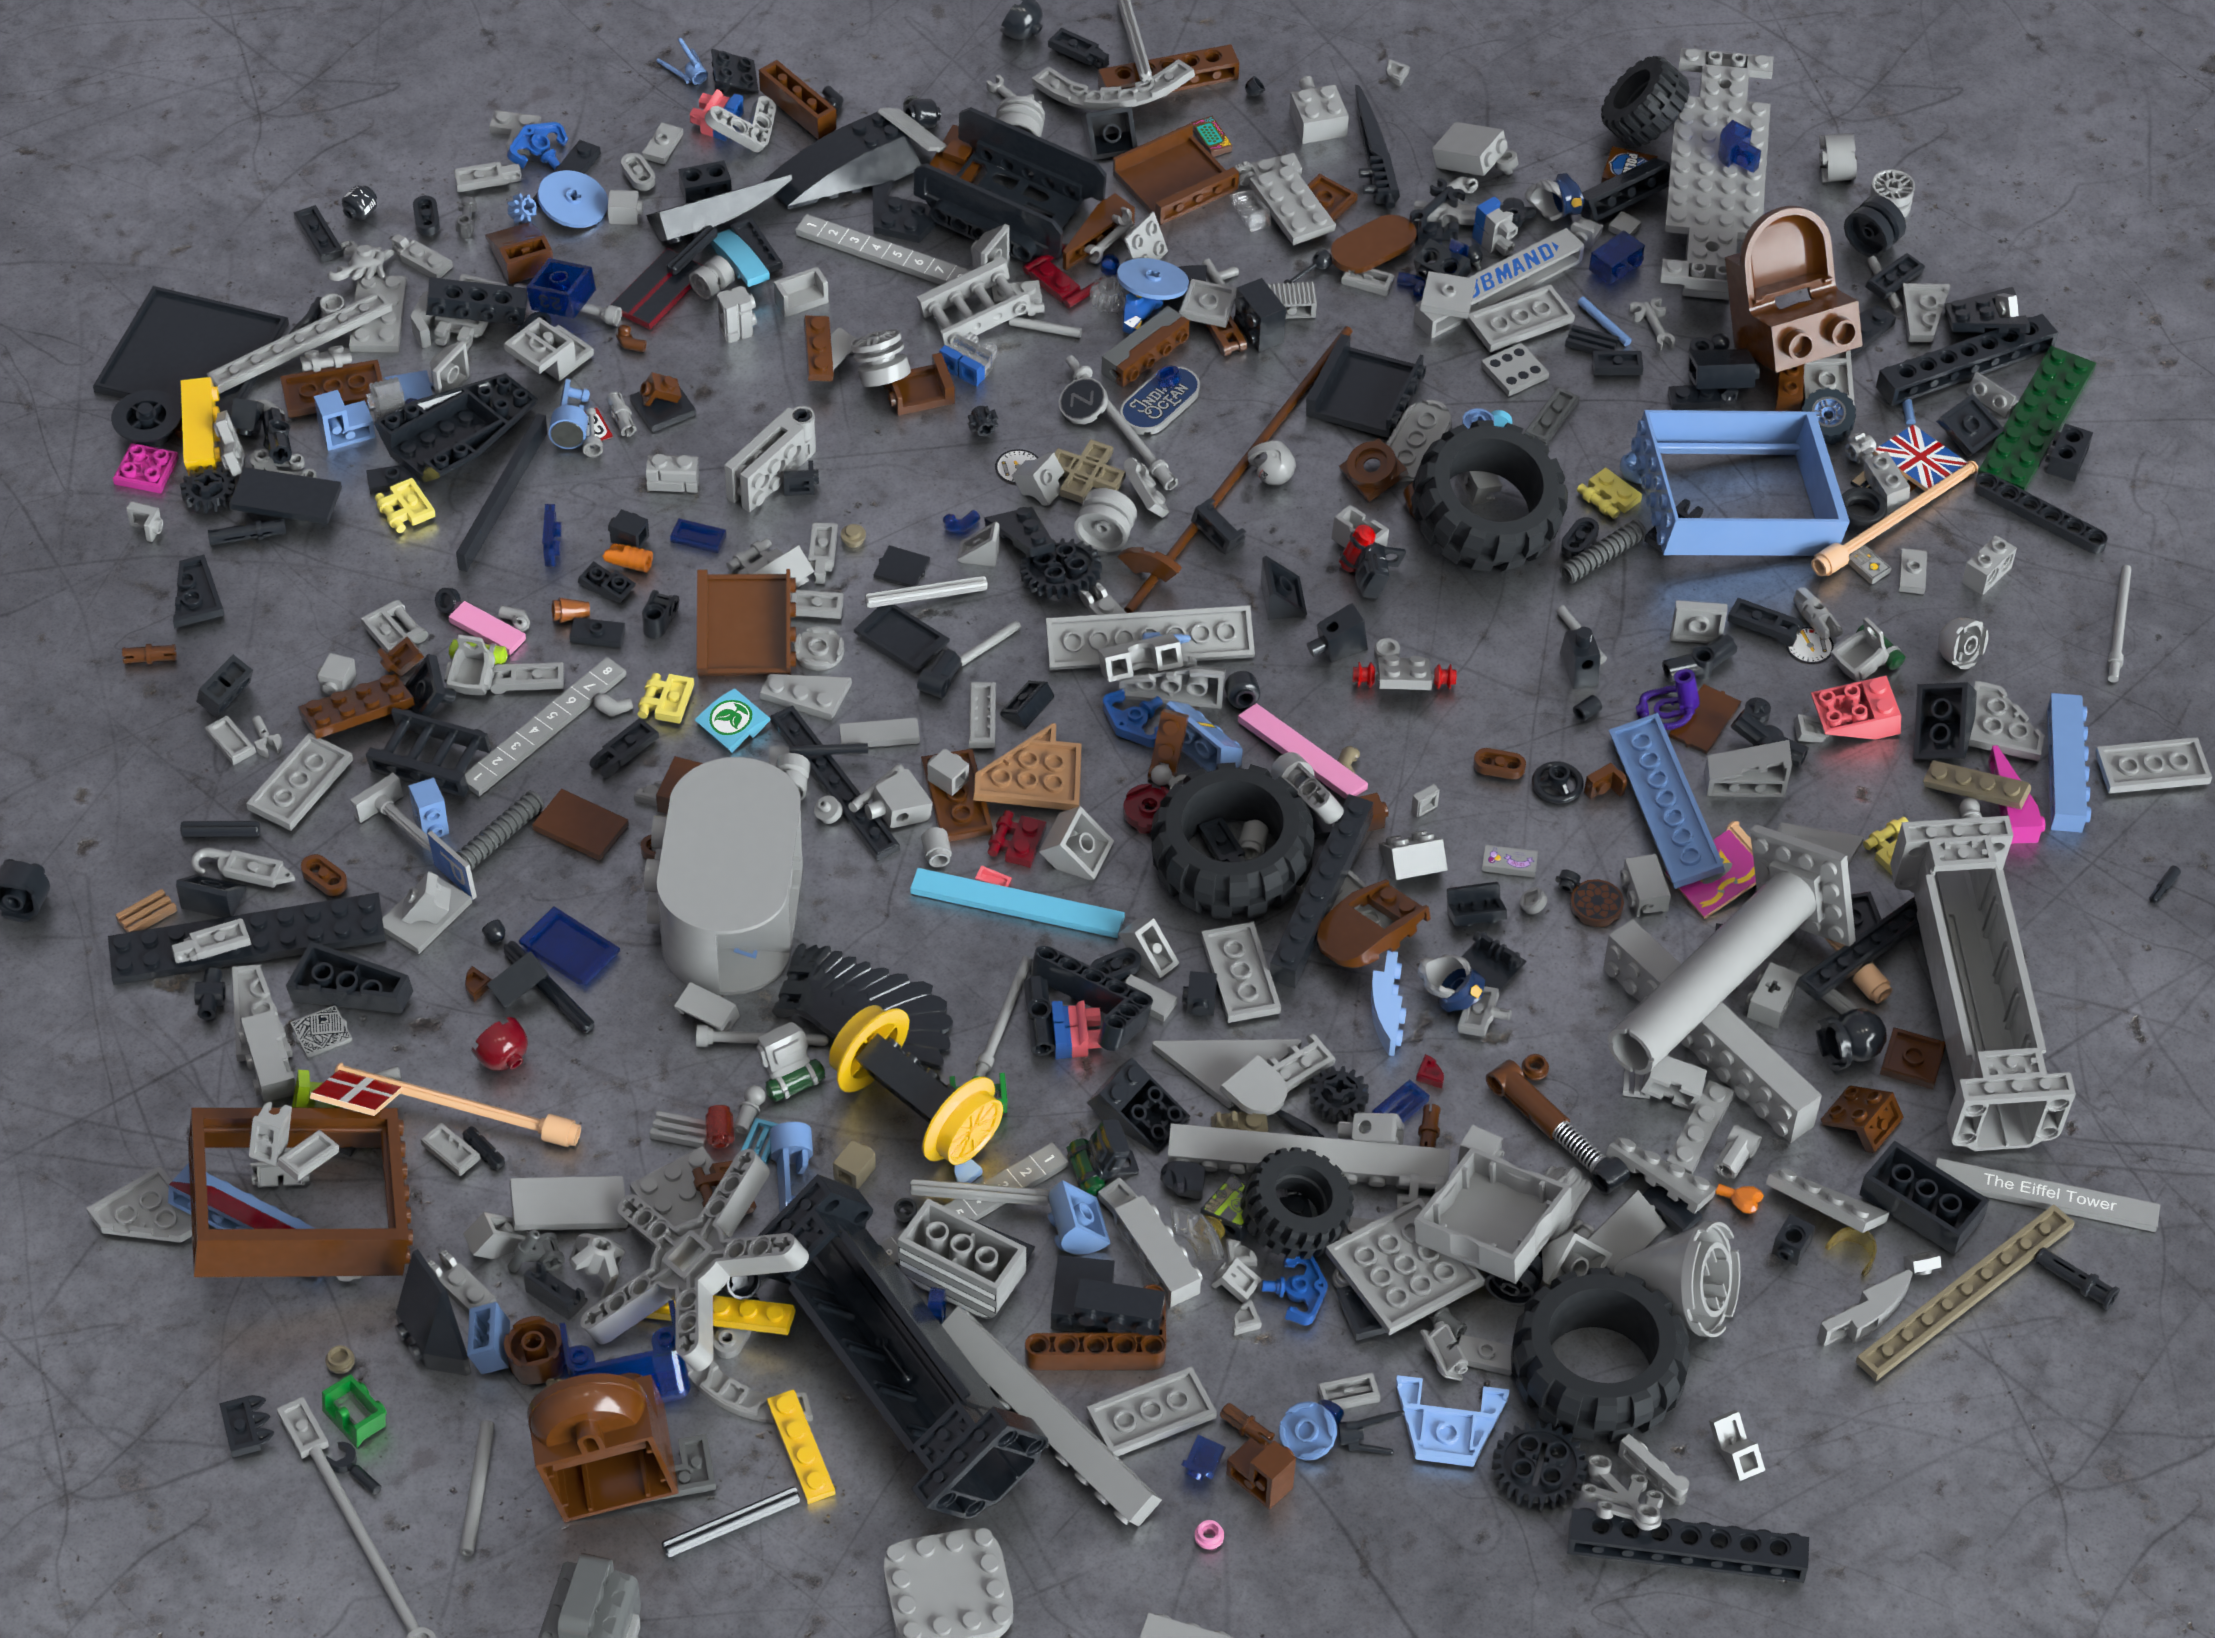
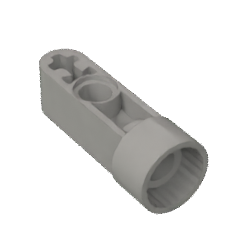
[1271,752,1344,824]

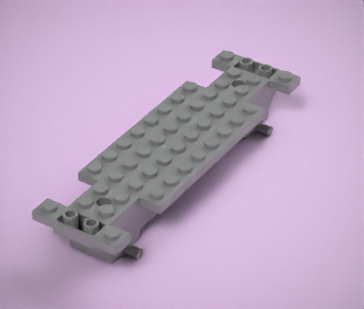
[1660,48,1774,300]

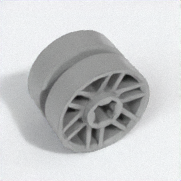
[1869,169,1915,217]

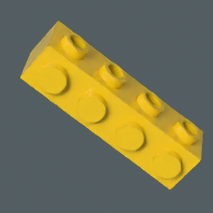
[181,377,222,476]

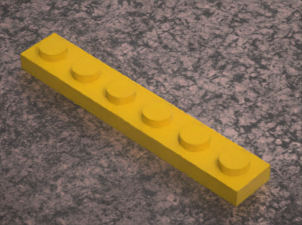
[646,1295,796,1335]

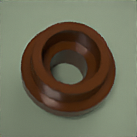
[1521,1054,1549,1080]

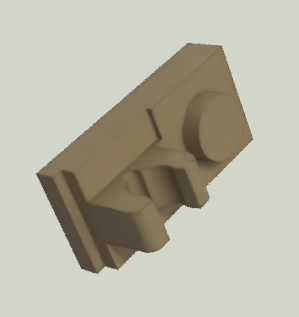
[1211,1111,1269,1132]

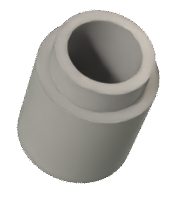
[1239,820,1269,860]
[921,827,952,867]

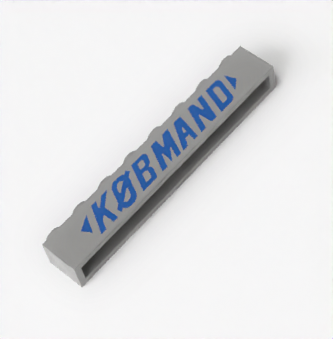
[1414,228,1584,339]

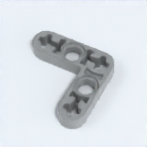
[705,96,776,152]

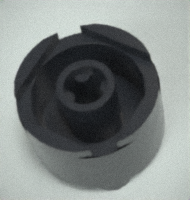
[0,859,50,922]

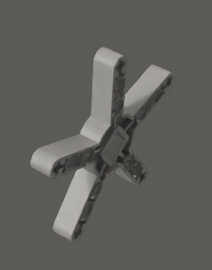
[580,1149,809,1371]

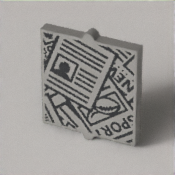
[290,1005,352,1058]

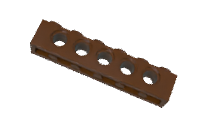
[1098,44,1239,93]

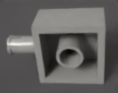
[1289,76,1349,144]

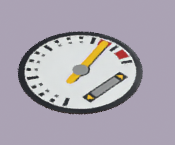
[995,449,1039,484]
[1786,627,1834,664]

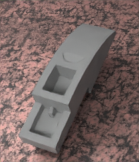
[1817,1269,1913,1347]

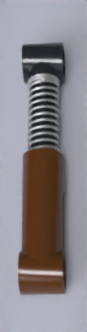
[1485,1059,1630,1195]

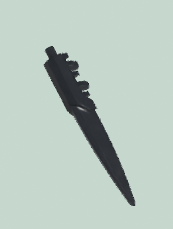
[1355,85,1400,209]

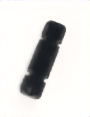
[462,1126,505,1171]

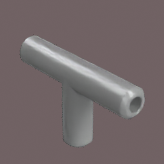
[1202,259,1239,286]

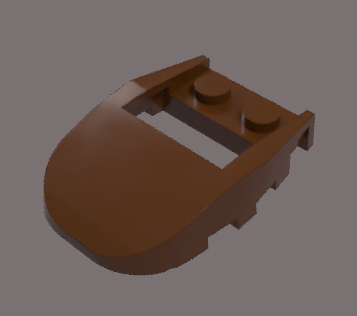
[1317,879,1431,968]

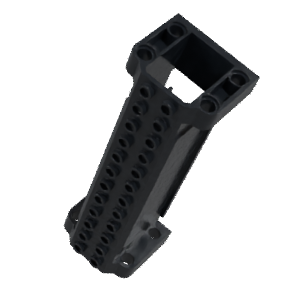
[758,1174,1049,1519]

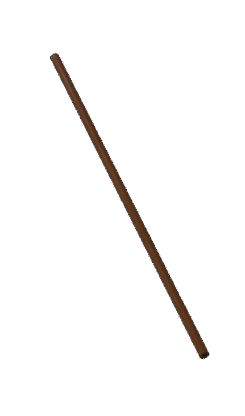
[1124,326,1353,613]

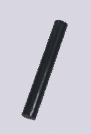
[789,743,868,756]

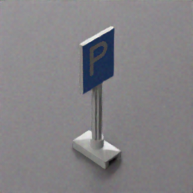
[350,773,477,900]

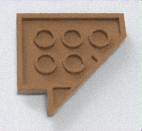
[973,723,1082,810]

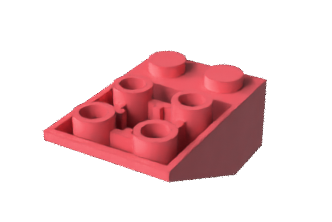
[1811,676,1901,740]

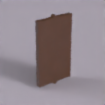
[1668,684,1741,754]

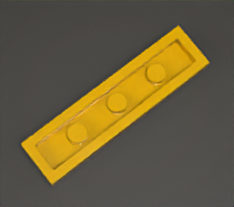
[767,1389,835,1504]

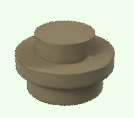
[841,524,866,548]
[325,1345,355,1374]

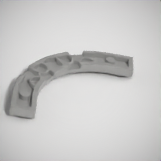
[1032,59,1195,110]

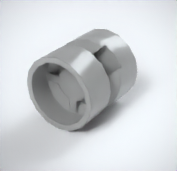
[689,255,735,300]
[776,753,810,800]

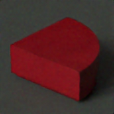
[1416,1054,1444,1089]

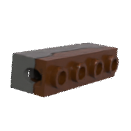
[1101,306,1189,388]

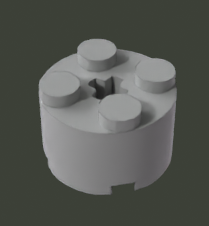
[1819,133,1857,182]

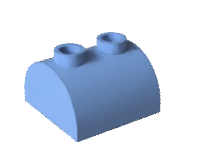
[1048,1180,1111,1255]

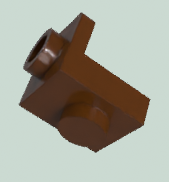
[640,372,682,406]
[377,636,424,677]

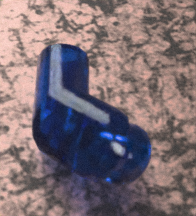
[942,510,980,532]

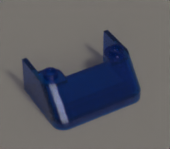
[559,1300,691,1403]

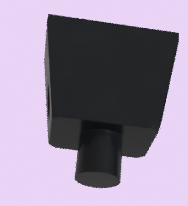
[1307,603,1368,662]
[1560,627,1600,689]

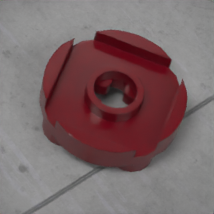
[1123,784,1169,834]

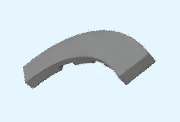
[675,1343,813,1423]

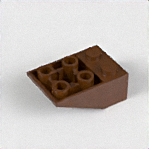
[485,222,555,284]

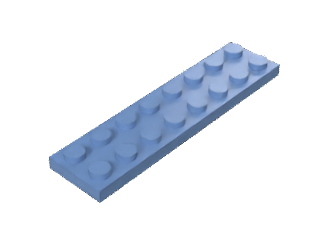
[1609,713,1725,889]

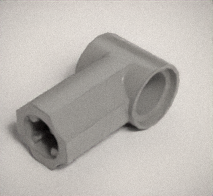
[1713,1124,1762,1180]

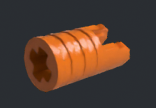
[602,543,653,573]

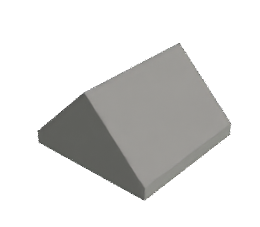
[1542,1231,1613,1285]

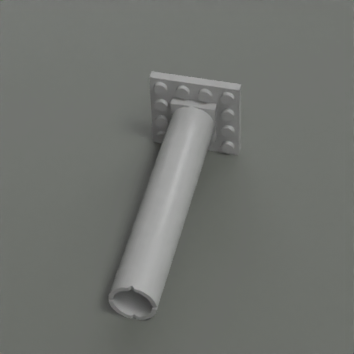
[1608,824,1856,1075]

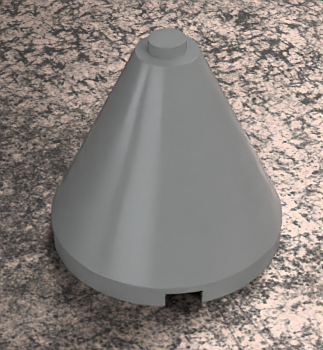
[1614,1221,1740,1337]

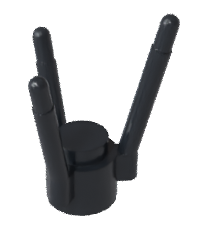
[1338,1410,1405,1455]

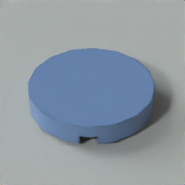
[1279,1401,1337,1461]

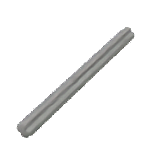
[1117,0,1152,82]

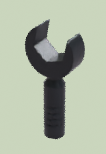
[326,1442,382,1495]

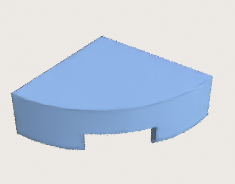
[954,1159,982,1183]

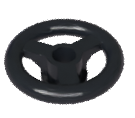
[1532,761,1584,804]

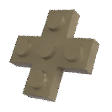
[1054,439,1126,503]

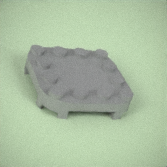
[884,1528,1013,1638]

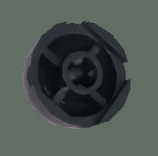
[1000,0,1043,41]

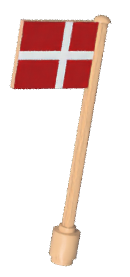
[310,1063,581,1147]

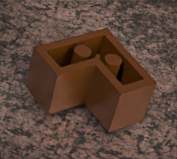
[1226,1438,1296,1510]

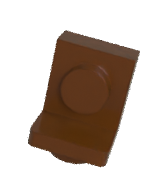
[1584,763,1627,799]

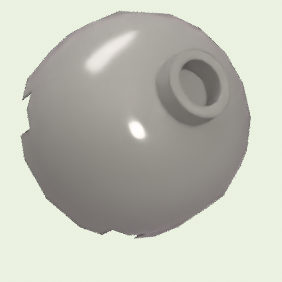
[1938,617,1988,669]

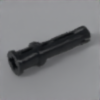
[2035,1247,2120,1310]

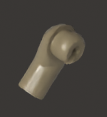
[1337,746,1360,774]

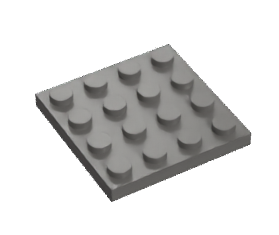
[1326,1198,1485,1335]

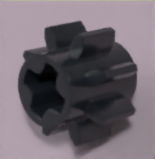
[967,406,999,436]

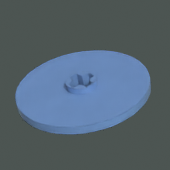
[537,170,608,228]
[1117,258,1189,300]

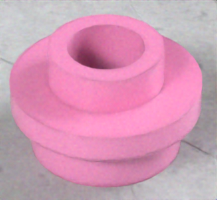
[1194,1520,1224,1549]

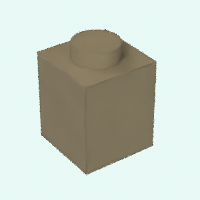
[833,1140,876,1189]

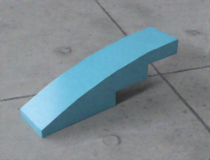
[710,229,770,287]

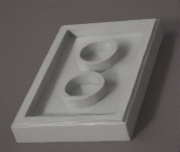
[383,872,472,954]

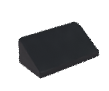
[1000,680,1054,728]

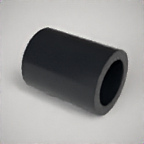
[1573,695,1602,722]

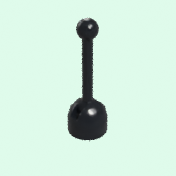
[1283,248,1333,284]

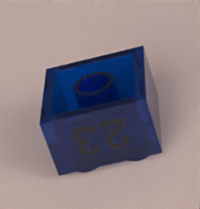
[526,258,596,319]

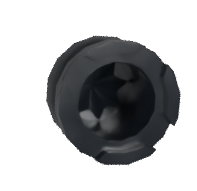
[1816,1008,1887,1071]

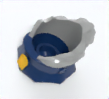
[1525,173,1584,221]
[1418,954,1485,1012]

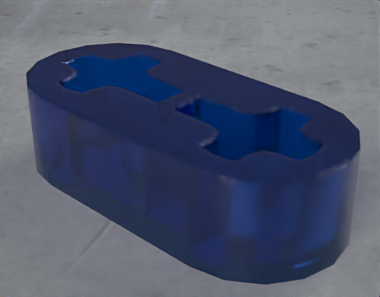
[928,1287,947,1324]

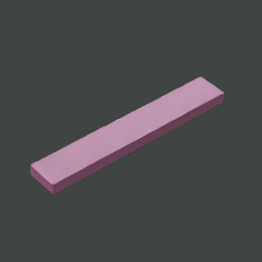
[1238,703,1368,800]

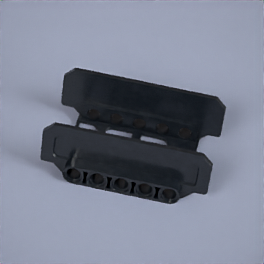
[914,107,1107,262]

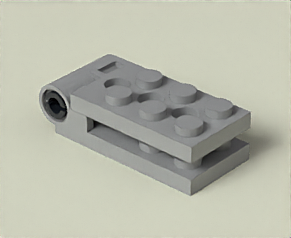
[724,406,816,513]

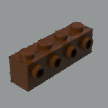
[759,60,837,140]

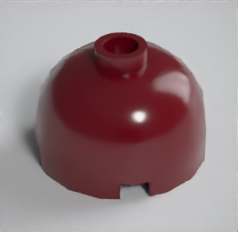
[471,1017,528,1071]

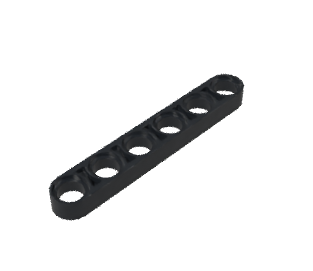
[1974,473,2108,554]

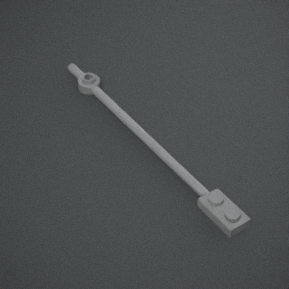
[277,1397,436,1638]

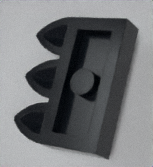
[219,1395,274,1458]

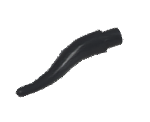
[289,297,322,334]
[1274,1109,1324,1138]

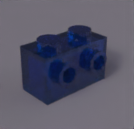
[1589,230,1645,285]

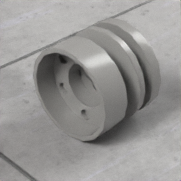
[995,96,1045,137]
[851,329,911,387]

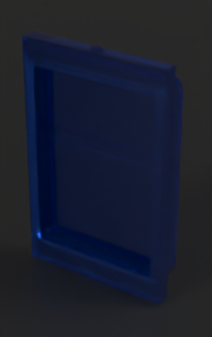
[519,906,620,985]

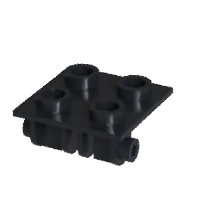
[711,49,759,94]
[1461,931,1527,992]

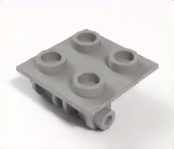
[1124,212,1168,262]

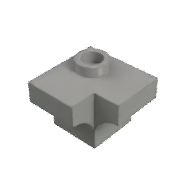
[1012,452,1064,505]

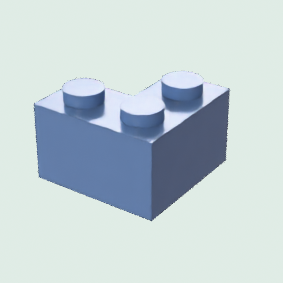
[314,390,376,451]

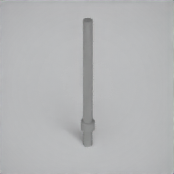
[2107,565,2131,682]
[973,955,1033,1077]

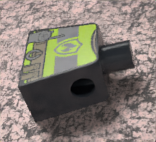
[1200,1173,1249,1241]

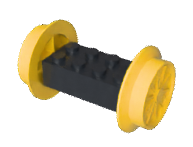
[829,1005,1003,1165]

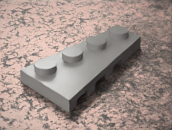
[1766,1169,1890,1233]

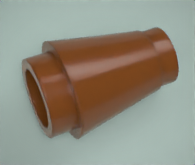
[551,597,590,623]

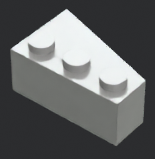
[1704,740,1792,797]

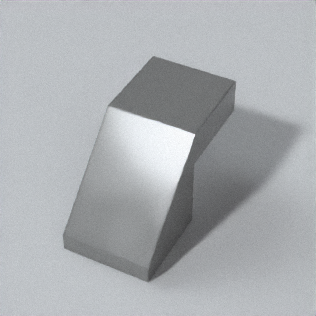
[410,291,436,349]
[1709,1410,1765,1481]

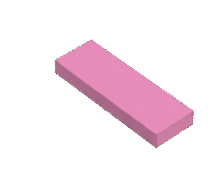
[449,601,526,655]

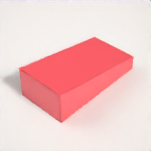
[975,866,1012,887]

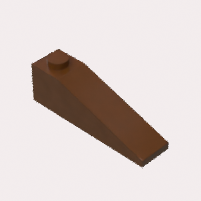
[1063,193,1135,270]

